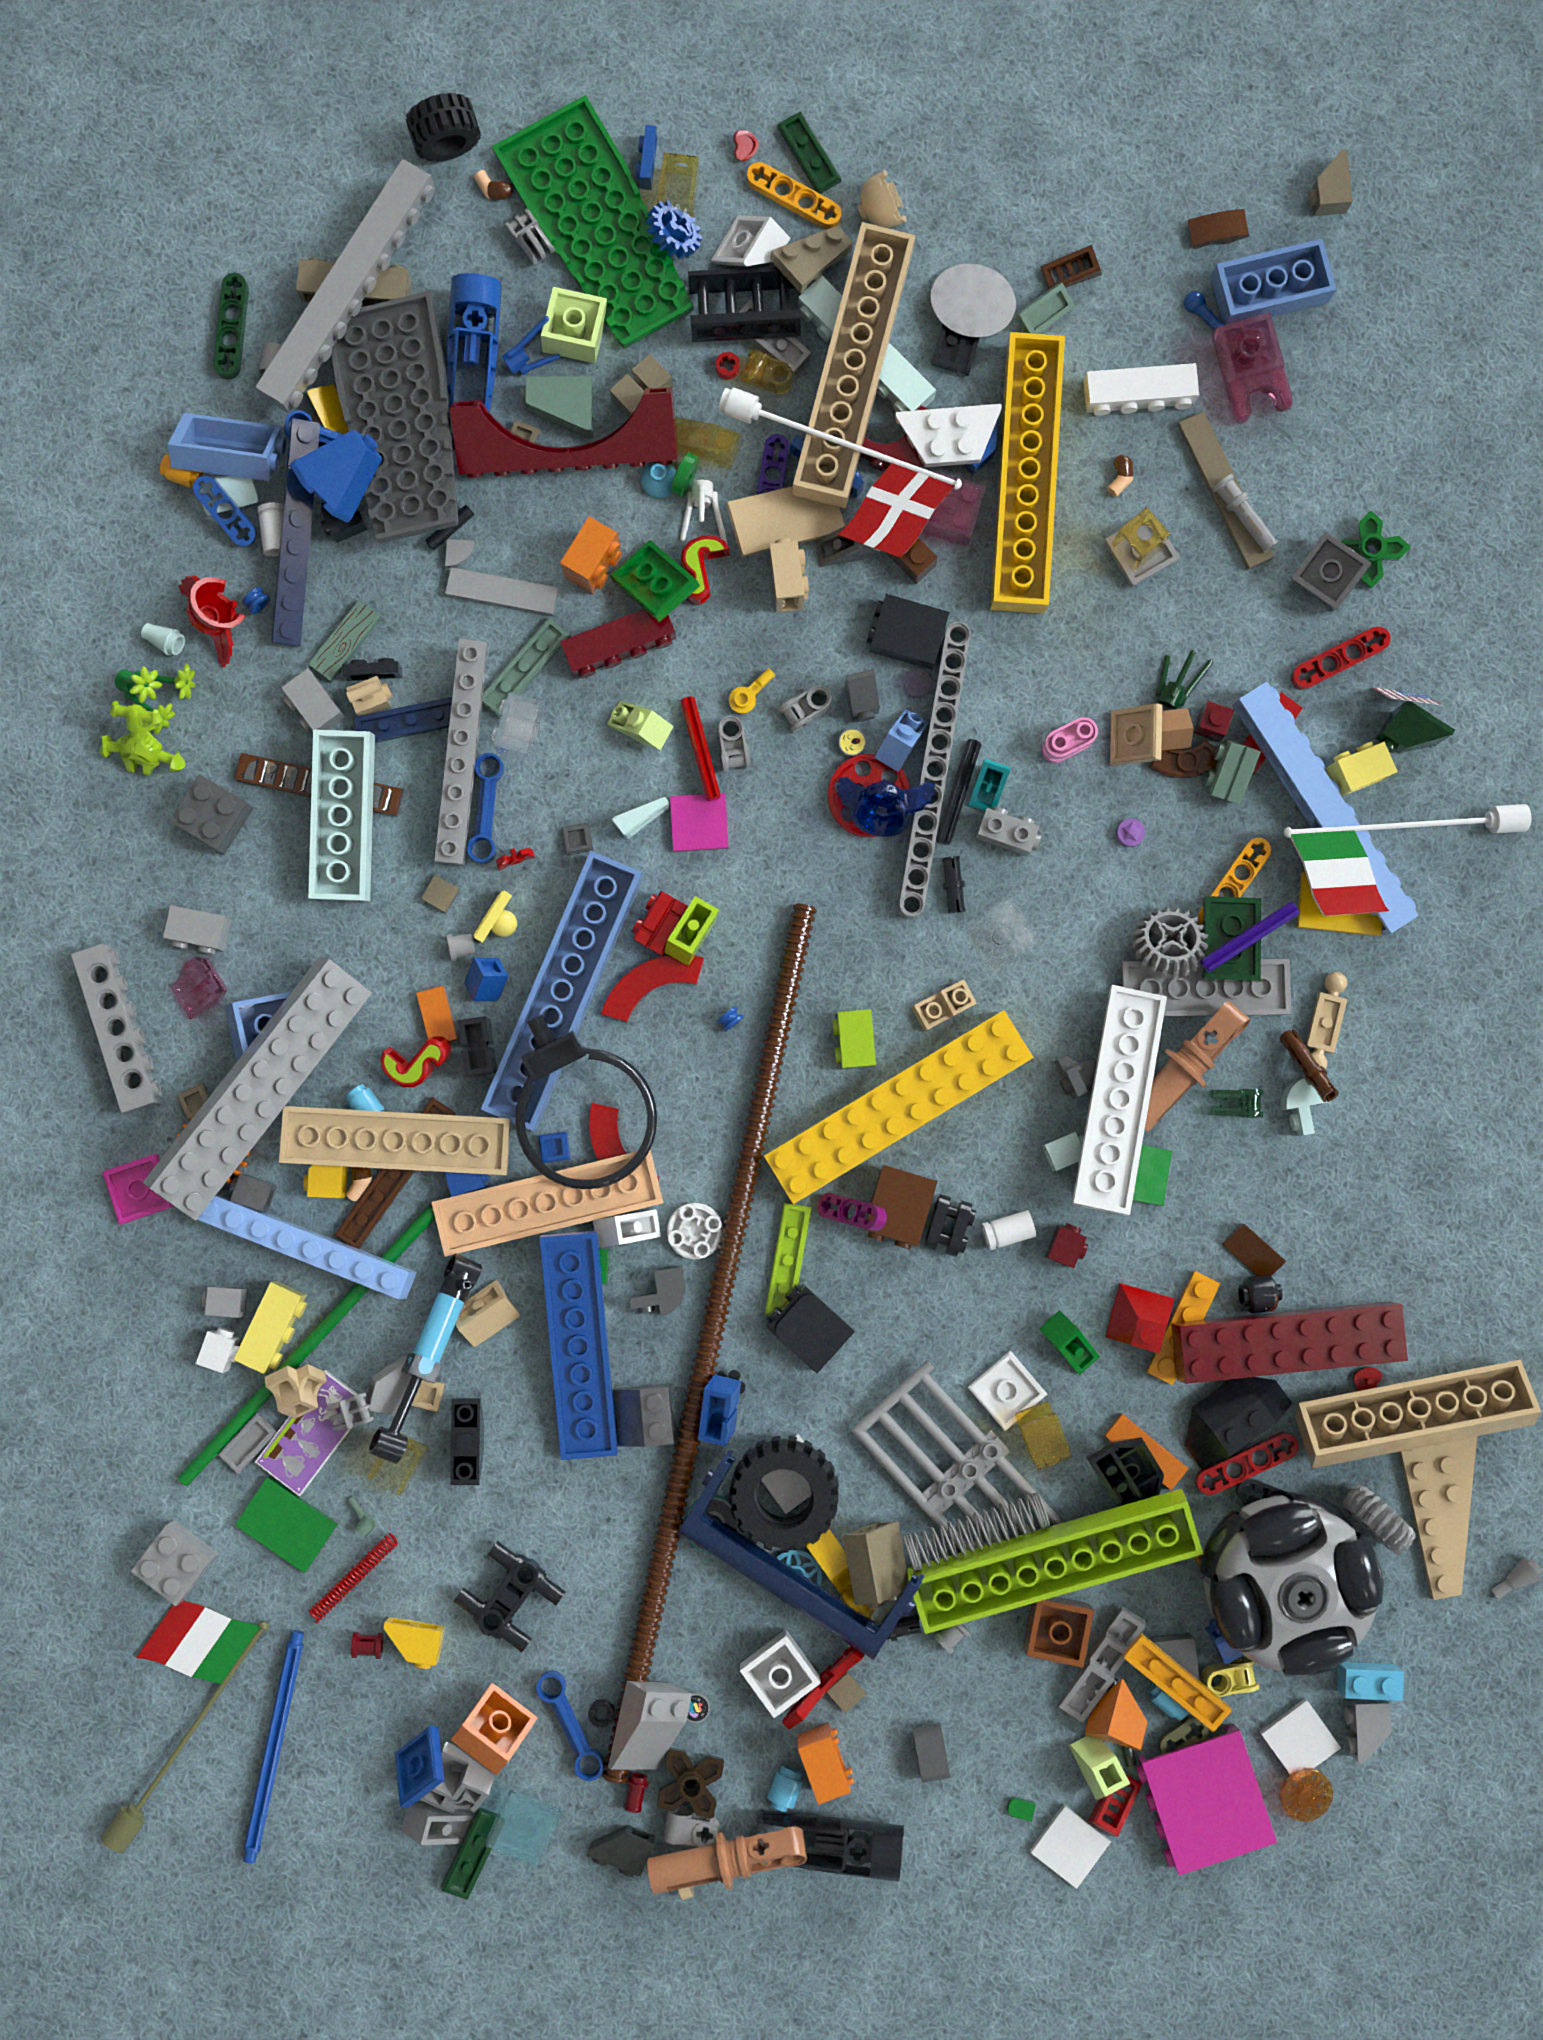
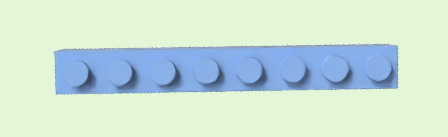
[197,1193,417,1299]

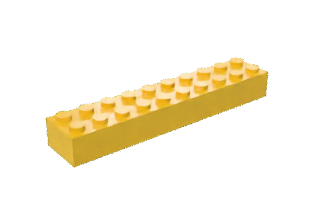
[990,332,1065,614]
[764,1010,1034,1204]

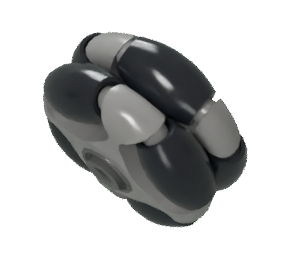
[1200,1492,1384,1677]

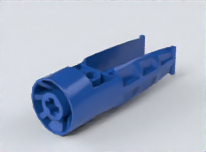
[446,273,502,420]

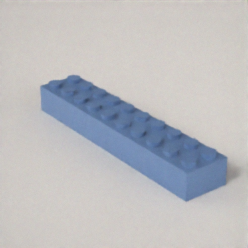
[480,851,644,1132]

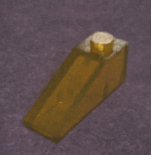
[676,417,741,469]

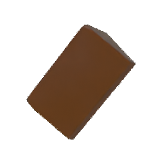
[1222,1223,1286,1276]

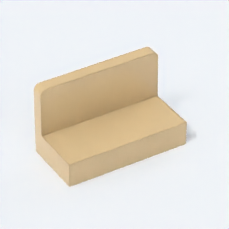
[456,1280,520,1347]

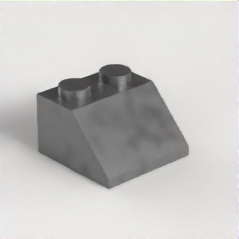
[613,1384,675,1447]

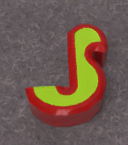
[681,535,730,605]
[380,1036,452,1087]

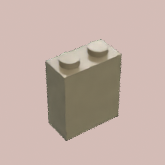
[843,1521,908,1609]

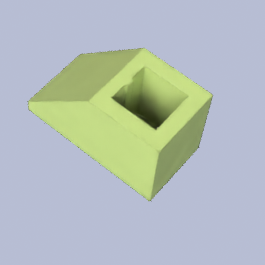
[607,701,674,750]
[1069,1736,1130,1800]

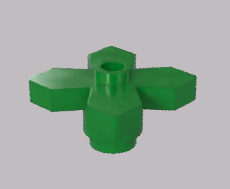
[1341,511,1410,588]

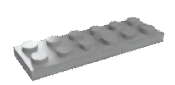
[1121,959,1291,1017]

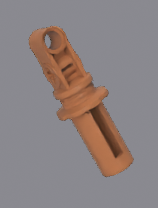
[1145,1001,1251,1132]
[647,1827,807,1895]

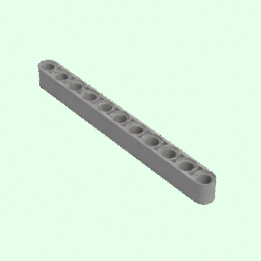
[898,622,971,920]

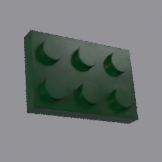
[1202,896,1261,983]

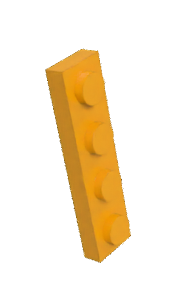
[1146,1271,1221,1385]
[1123,1633,1232,1732]

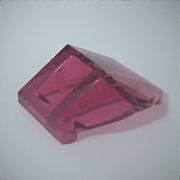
[171,956,228,1020]

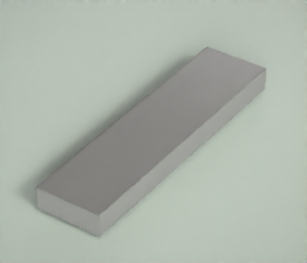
[445,567,559,616]

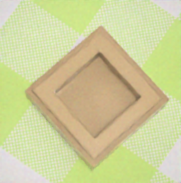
[411,1381,445,1412]

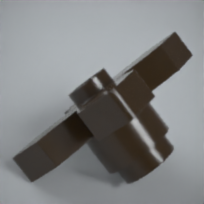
[657,1748,724,1819]

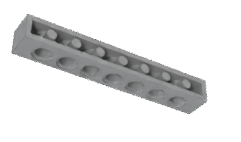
[435,639,488,866]

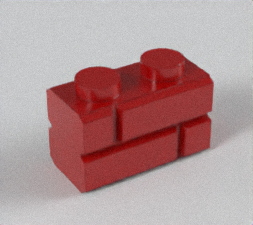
[631,891,688,957]

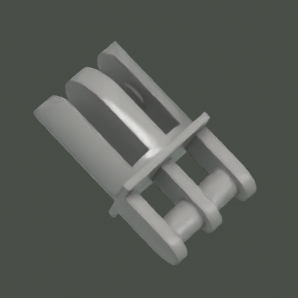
[505,208,555,266]
[326,1392,374,1431]

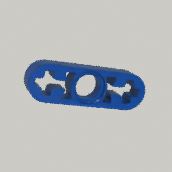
[193,475,257,546]

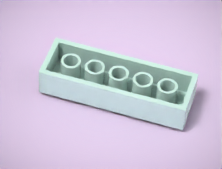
[308,730,375,901]

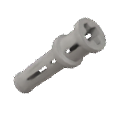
[1212,474,1278,553]

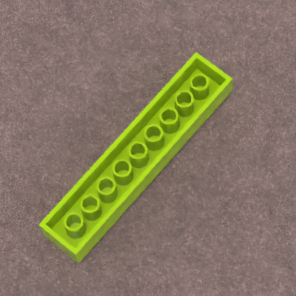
[907,1488,1203,1634]

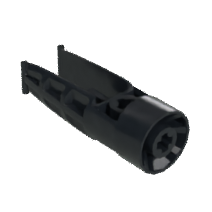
[756,1810,904,1882]

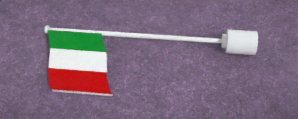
[1284,804,1531,916]

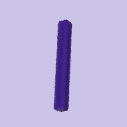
[1200,902,1299,972]

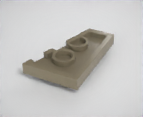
[770,225,853,294]

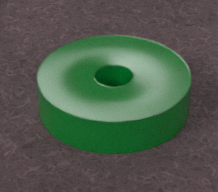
[671,452,700,498]

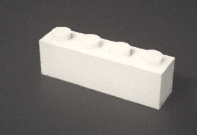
[1083,363,1199,416]

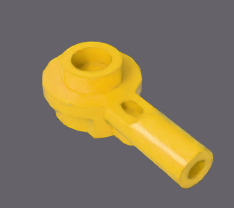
[729,668,775,714]

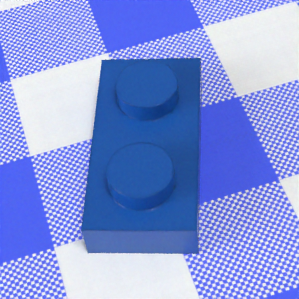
[636,125,658,190]

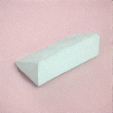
[200,475,259,515]

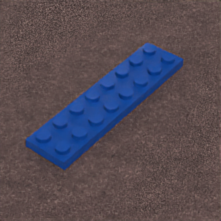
[540,1231,618,1460]

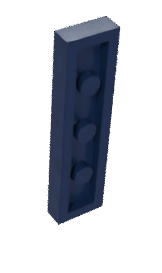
[354,697,452,743]

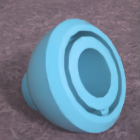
[641,461,677,498]

